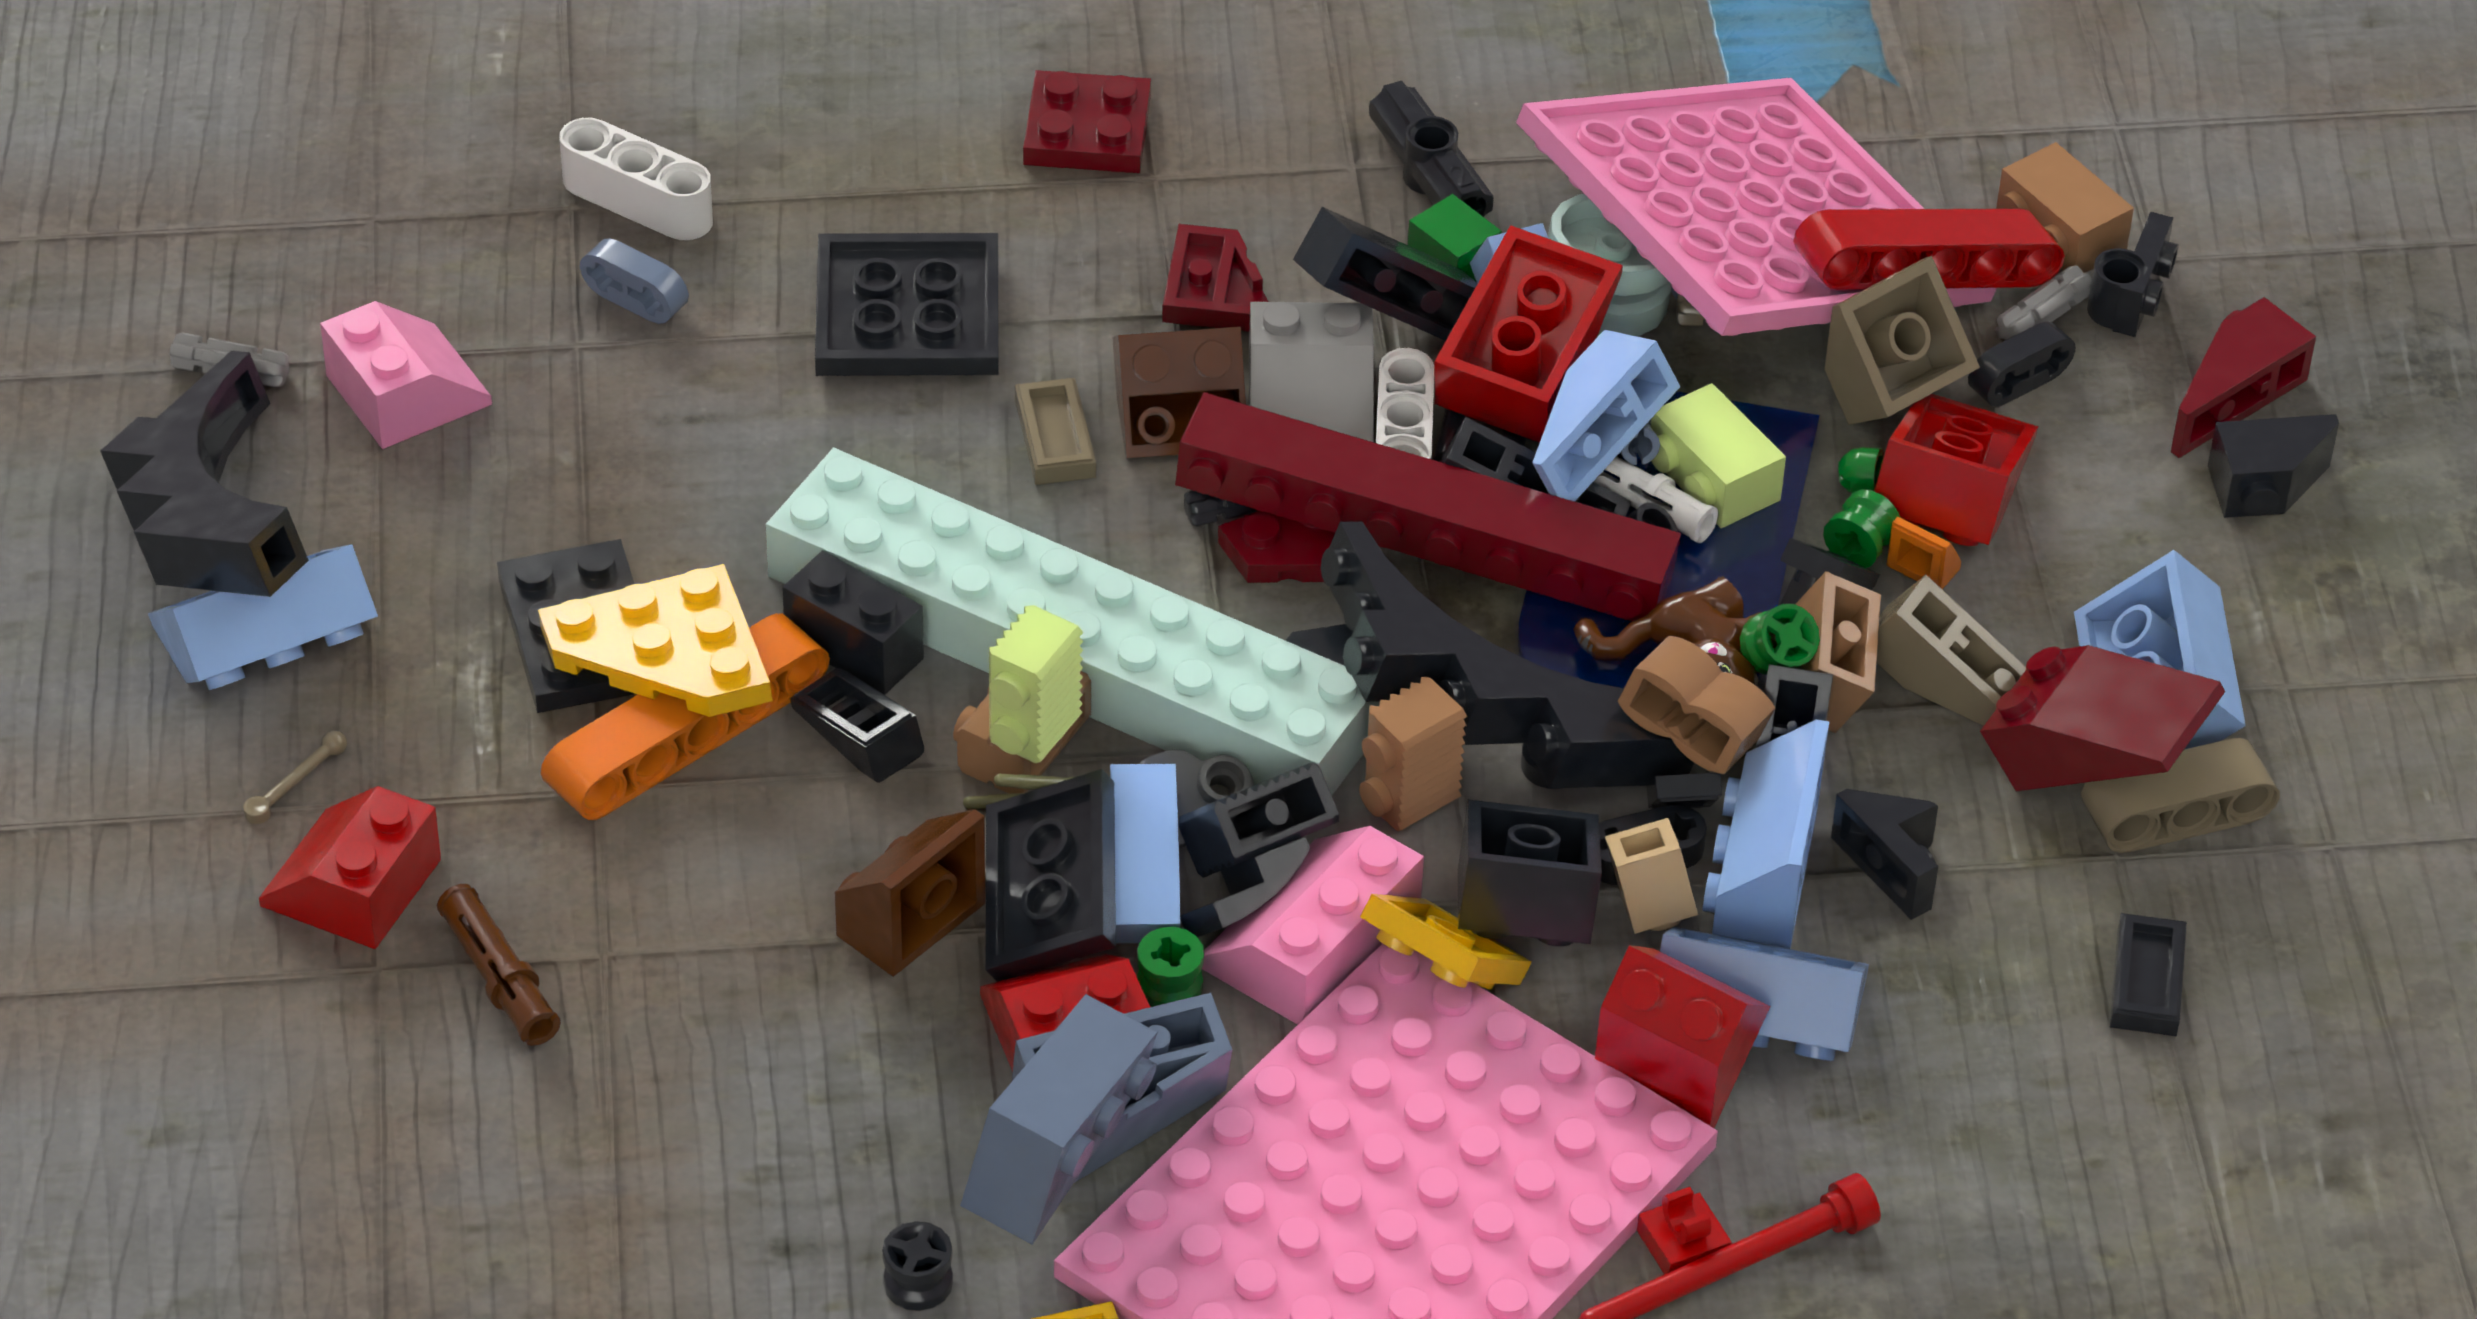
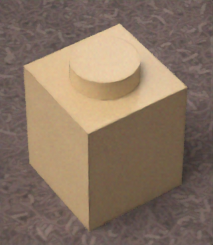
[1605,818,1698,934]

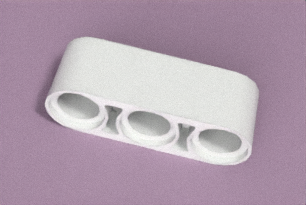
[560,118,713,240]
[1376,348,1434,459]

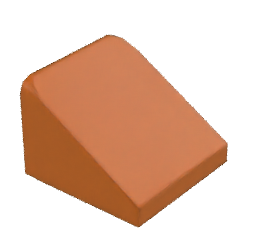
[1886,517,1961,589]

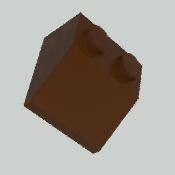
[835,809,985,977]

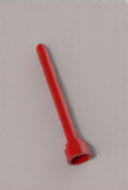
[1579,1173,1881,1319]

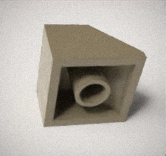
[1825,256,1980,425]

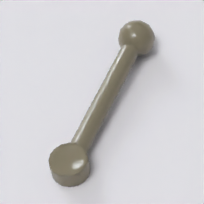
[243,730,347,824]

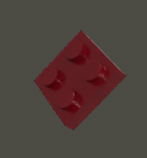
[1023,70,1151,173]

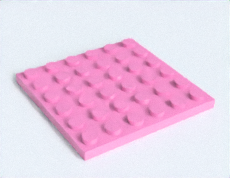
[1516,78,1997,336]

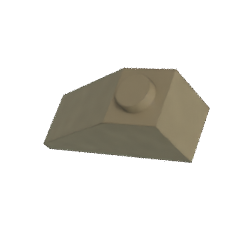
[1876,574,2026,726]

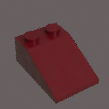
[1980,645,2226,792]

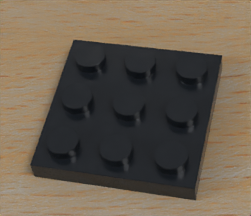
[815,233,999,376]

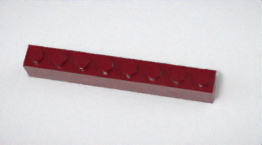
[1175,392,1681,621]

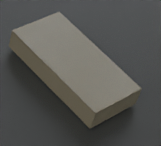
[1015,378,1096,485]

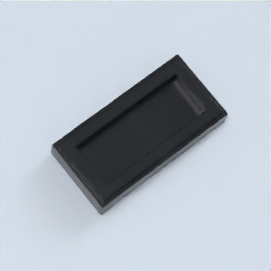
[2110,913,2187,1036]

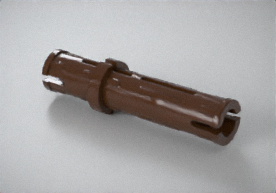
[437,883,561,1046]

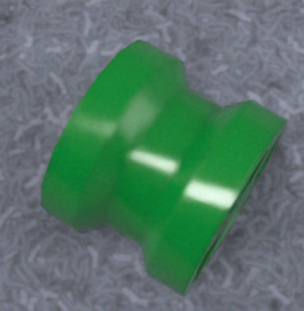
[1823,489,1900,568]
[1740,604,1820,675]
[1137,927,1204,1007]

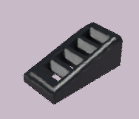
[790,667,924,783]

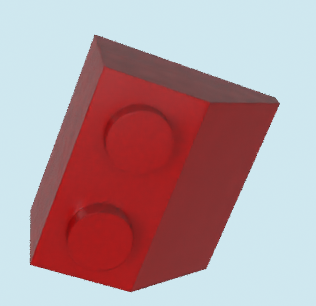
[259,786,441,950]
[1595,945,1771,1128]
[980,954,1150,1072]

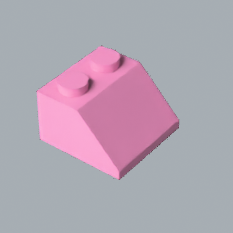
[320,301,492,449]

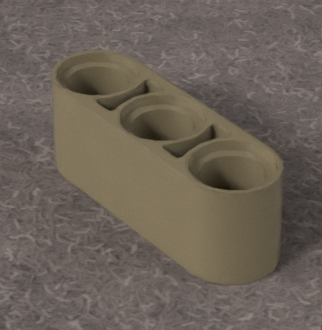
[2081,738,2280,853]

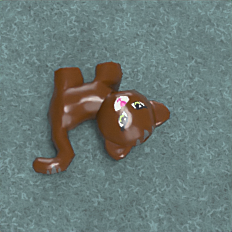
[1573,576,1777,686]

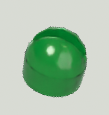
[1838,447,1884,493]

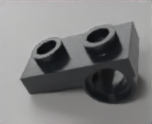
[2087,212,2179,337]

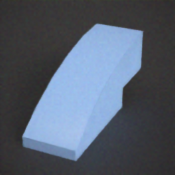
[1110,764,1180,943]

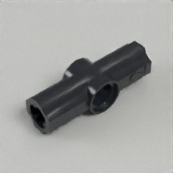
[1369,80,1494,217]

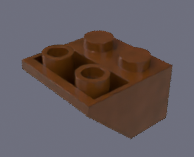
[1112,327,1246,458]

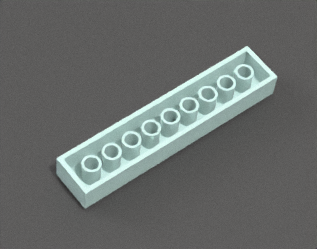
[766,447,1380,795]

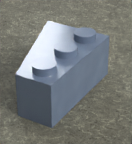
[960,994,1158,1245]

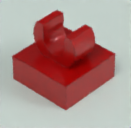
[1637,1186,1732,1274]

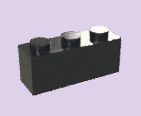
[1293,207,1478,341]

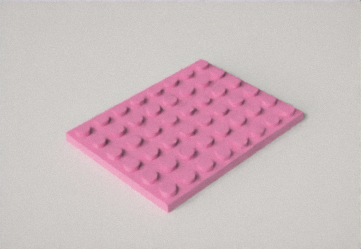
[1054,943,1718,1319]

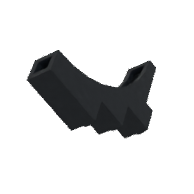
[100,351,309,597]
[1320,522,1694,789]

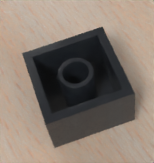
[1458,799,1602,947]

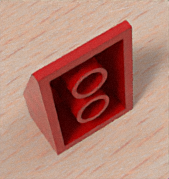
[1434,225,1623,443]
[1874,394,2039,546]

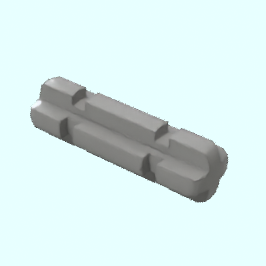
[1995,266,2092,340]
[169,332,290,388]

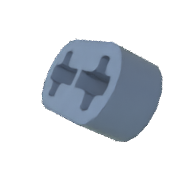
[580,238,689,324]

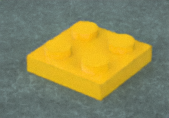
[1360,894,1532,990]

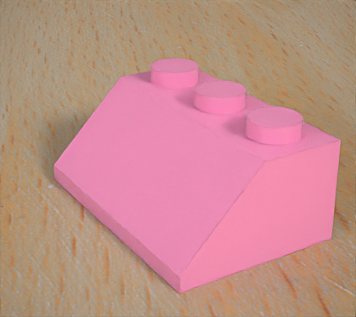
[1202,826,1424,1025]

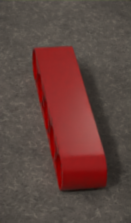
[1793,208,2065,290]

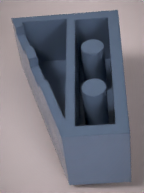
[1012,993,1232,1183]

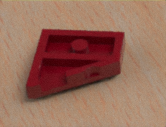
[1162,224,1269,331]
[1218,511,1335,583]

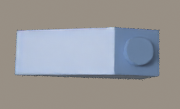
[1532,330,1680,502]

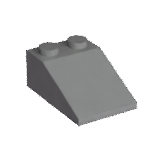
[1249,302,1374,442]

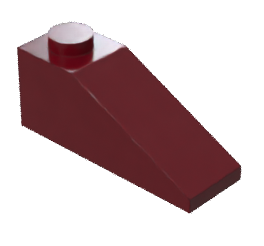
[2171,297,2316,458]

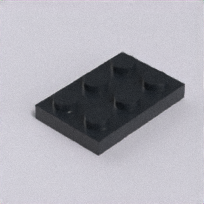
[497,539,635,713]
[985,769,1116,982]

